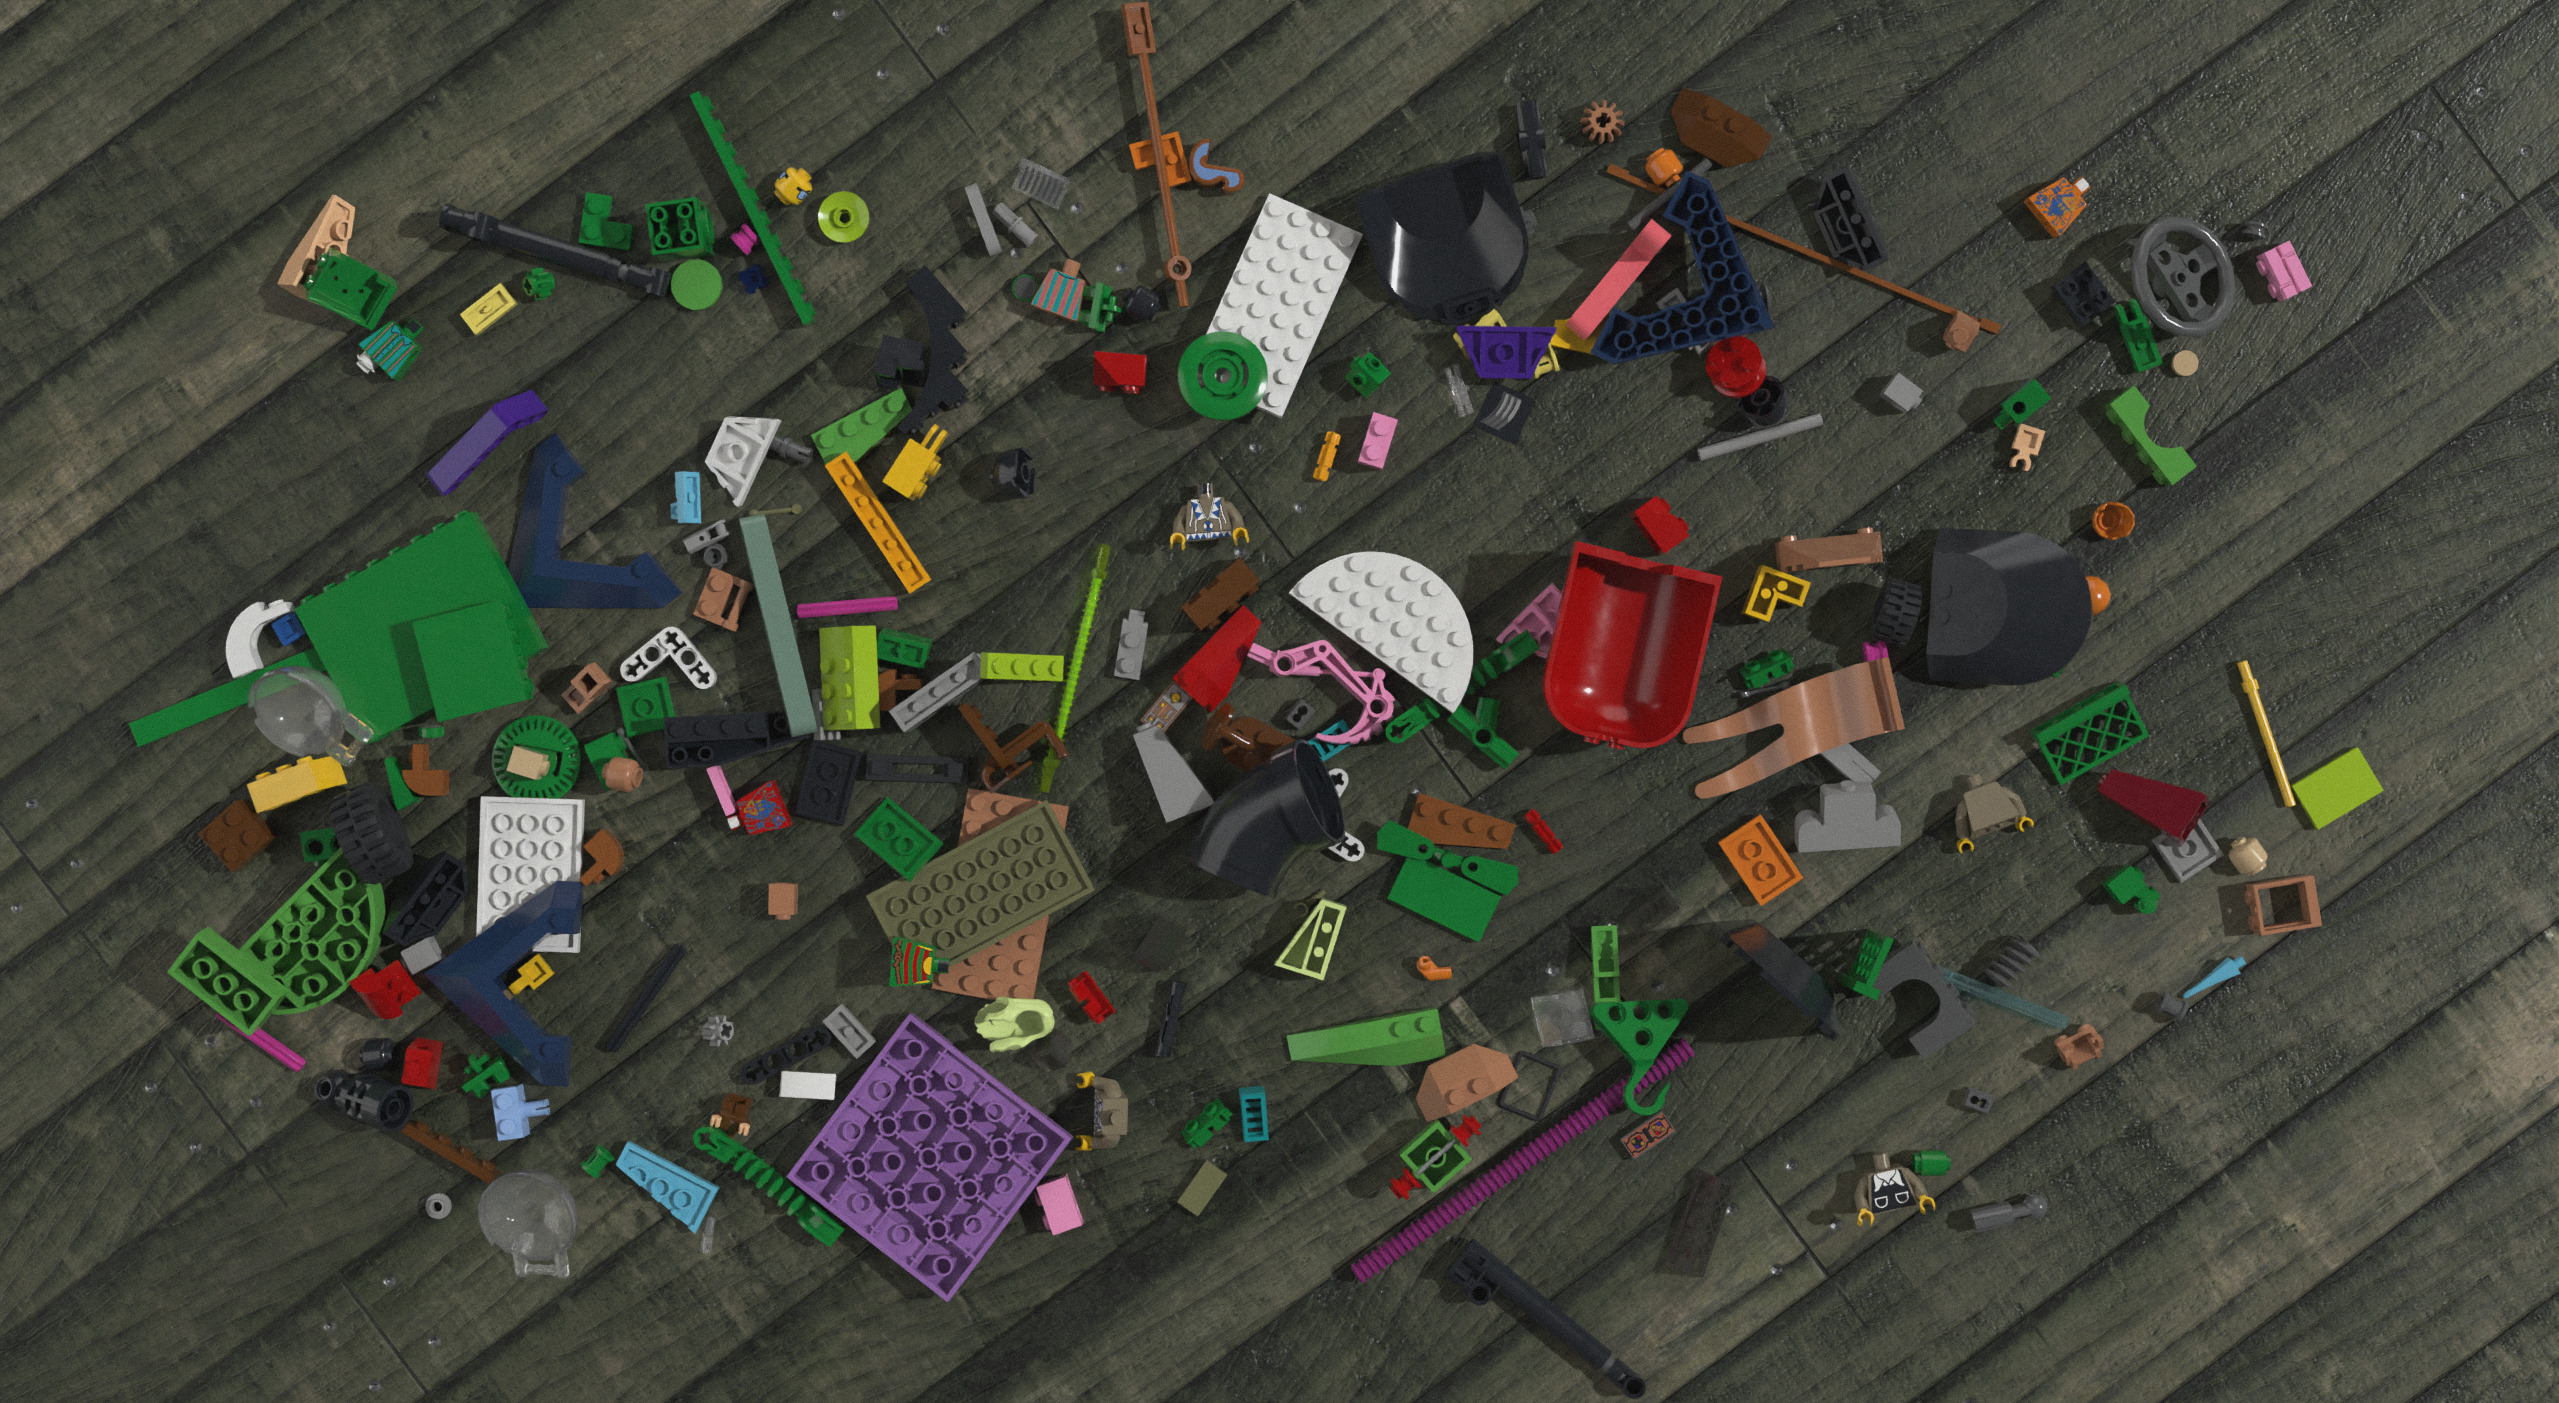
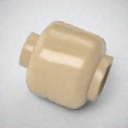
[2228,836,2268,876]

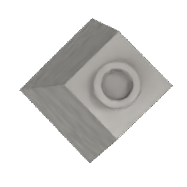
[1133,722,1214,823]

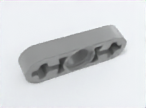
[965,183,1002,257]

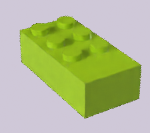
[819,626,880,730]

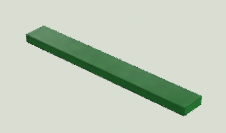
[129,647,327,747]

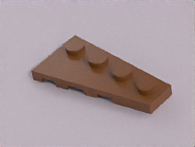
[1407,793,1516,849]

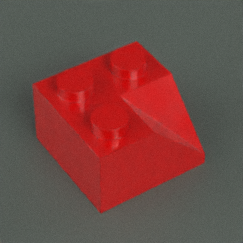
[1094,351,1148,394]
[1629,495,1689,556]

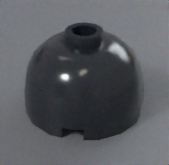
[1736,376,1790,428]
[990,447,1036,499]

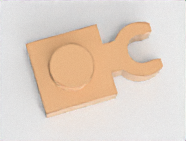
[2010,424,2045,472]

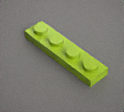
[980,652,1064,681]

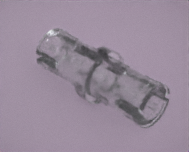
[1443,364,1475,418]

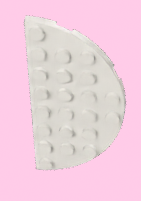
[1289,552,1473,714]

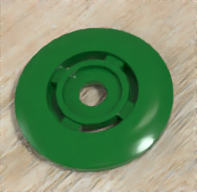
[1178,331,1268,421]
[492,715,582,799]

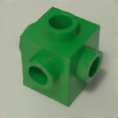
[1345,352,1391,399]

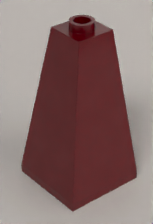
[2097,769,2209,847]

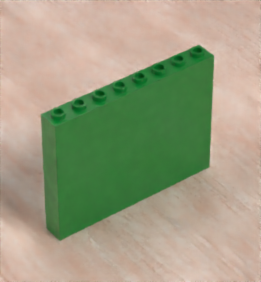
[294,510,549,744]

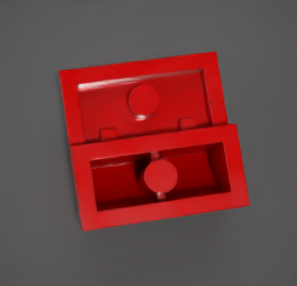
[349,960,422,1019]

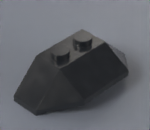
[1813,166,1889,271]
[383,851,469,946]

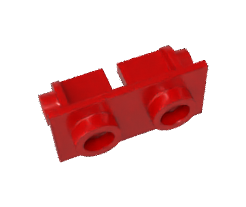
[1067,970,1116,1025]

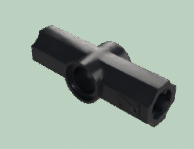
[1515,100,1547,180]

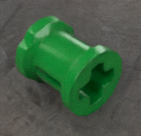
[581,1144,615,1178]

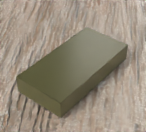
[1177,1160,1227,1216]

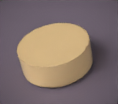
[2171,350,2199,377]

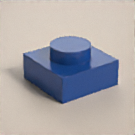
[271,611,307,646]

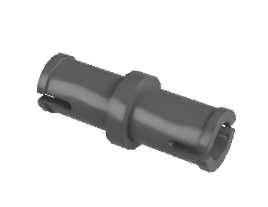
[769,435,813,464]

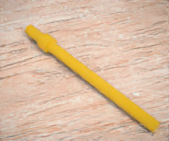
[2237,660,2296,807]

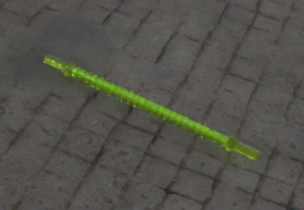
[1039,544,1111,793]

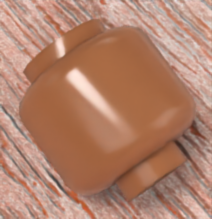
[602,756,643,792]

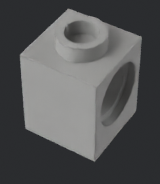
[1879,373,1923,413]
[400,936,445,975]

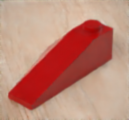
[1173,605,1262,713]

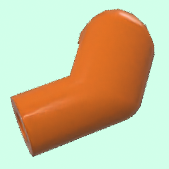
[1416,956,1452,981]

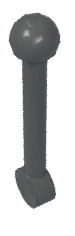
[1739,681,1792,698]
[616,727,650,774]

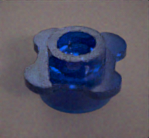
[739,264,769,294]

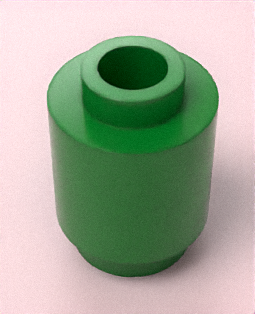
[1912,1150,1951,1176]

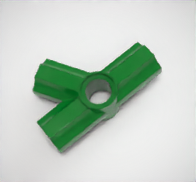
[1446,697,1519,770]

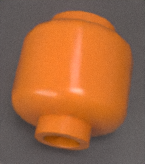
[1645,148,1683,187]

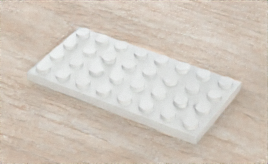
[1197,193,1363,418]

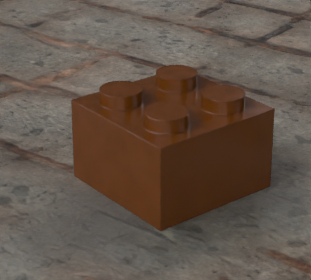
[199,799,279,872]

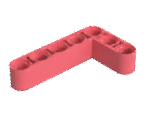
[1565,219,1672,341]

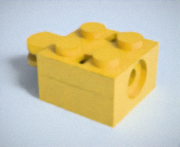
[882,424,948,501]

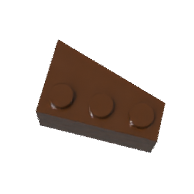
[1181,558,1260,631]

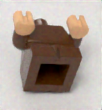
[710,1092,753,1138]

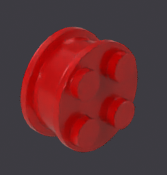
[1706,336,1766,398]

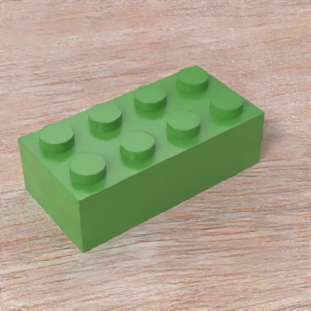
[167,927,290,1037]

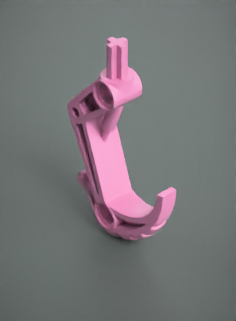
[1247,640,1395,745]

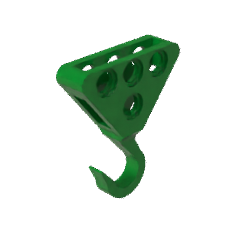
[1588,999,1689,1115]

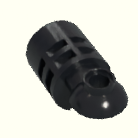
[315,1069,414,1133]

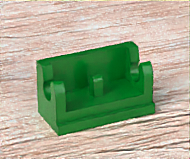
[877,628,933,669]

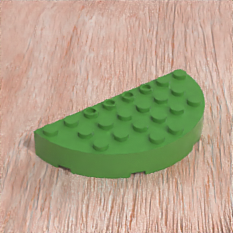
[239,847,385,1015]

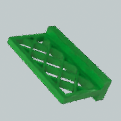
[2029,681,2150,786]
[1836,929,1894,1000]

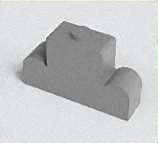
[1794,780,1901,853]

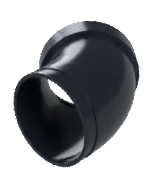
[1184,739,1345,898]

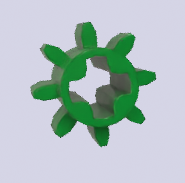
[523,267,555,301]

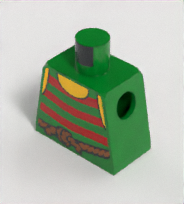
[889,936,950,987]

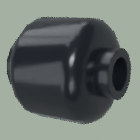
[1122,285,1161,323]
[359,1038,400,1071]

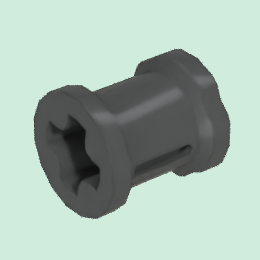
[2154,991,2189,1023]

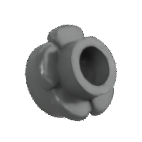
[703,544,728,569]

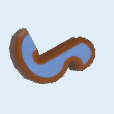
[1189,139,1245,195]

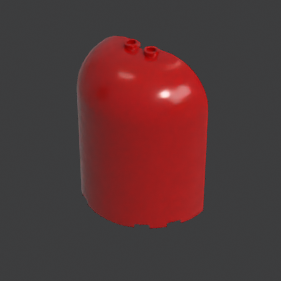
[1542,541,1722,750]

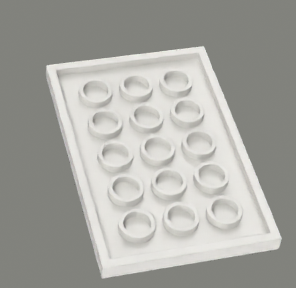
[476,796,585,953]

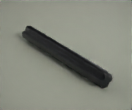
[605,944,687,1053]

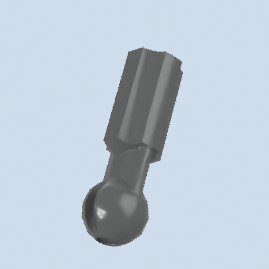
[1969,1194,2048,1233]

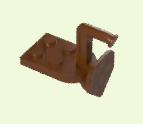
[958,702,1070,794]
[1202,702,1296,771]

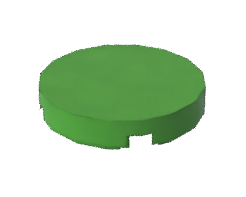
[671,259,723,311]

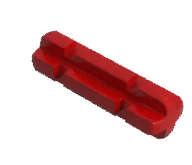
[1524,809,1563,854]

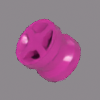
[730,223,762,255]
[1862,641,1888,662]

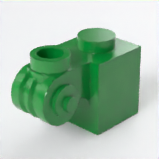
[2101,864,2161,914]

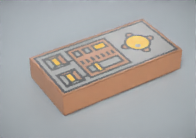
[1141,681,1193,733]

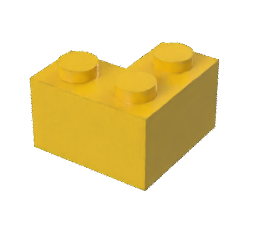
[1741,565,1811,623]

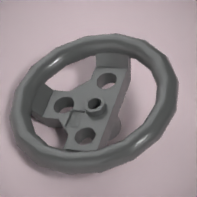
[2130,216,2236,338]

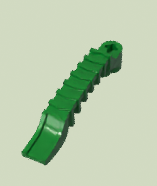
[1386,629,1540,743]
[693,1124,845,1247]

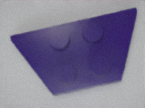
[1457,326,1556,379]

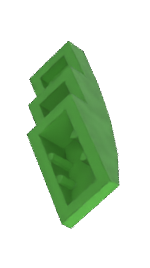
[1591,925,1620,1030]

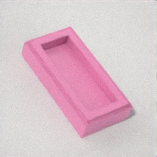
[706,766,739,816]

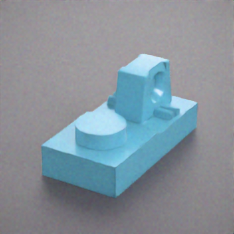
[670,471,701,524]

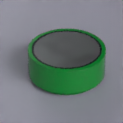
[1012,275,1039,301]

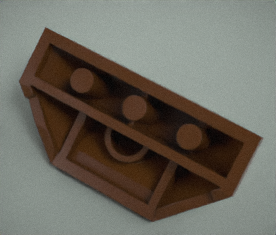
[1670,88,1772,168]

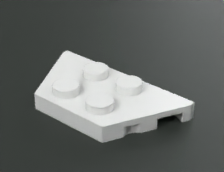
[705,416,781,507]

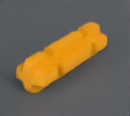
[1313,431,1341,481]

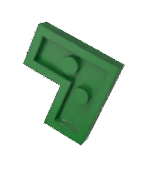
[579,192,635,251]

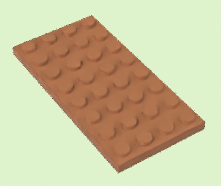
[932,788,1069,1000]

